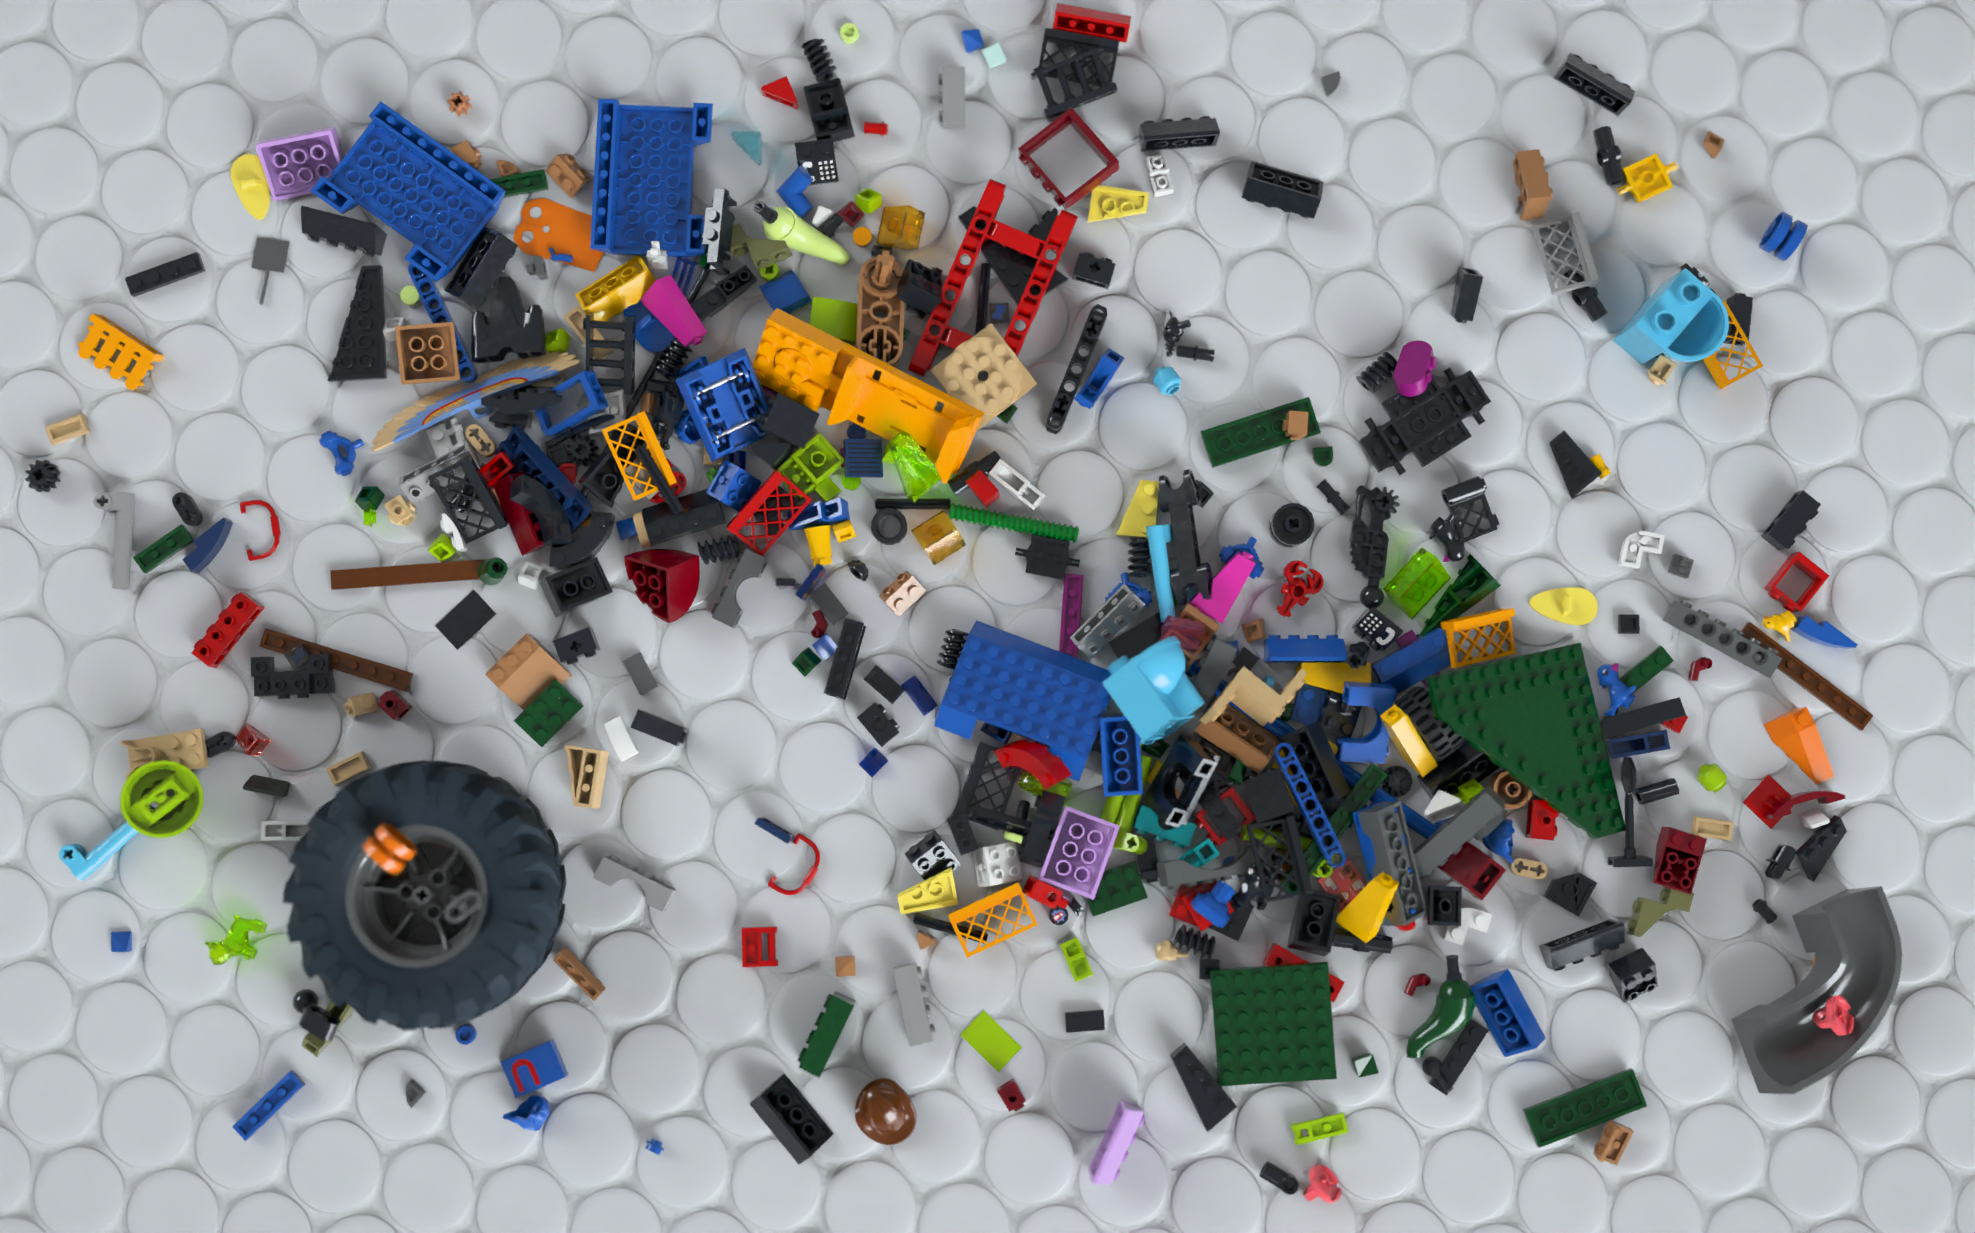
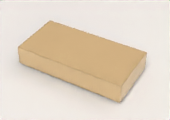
[45,414,90,445]
[326,751,371,786]
[1691,816,1733,841]

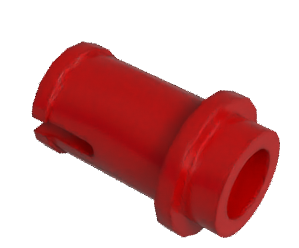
[864,121,888,137]

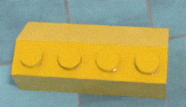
[575,255,656,321]

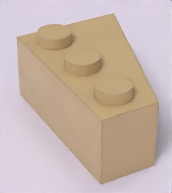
[565,745,609,809]

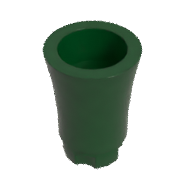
[477,558,507,585]

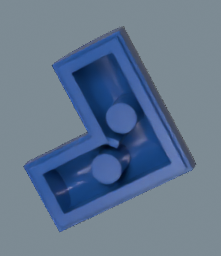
[776,165,814,219]

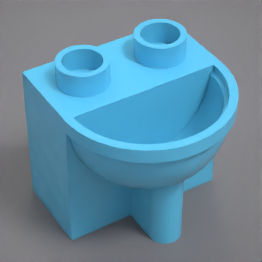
[1613,268,1729,365]
[1102,636,1205,741]

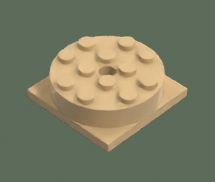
[931,323,1038,431]

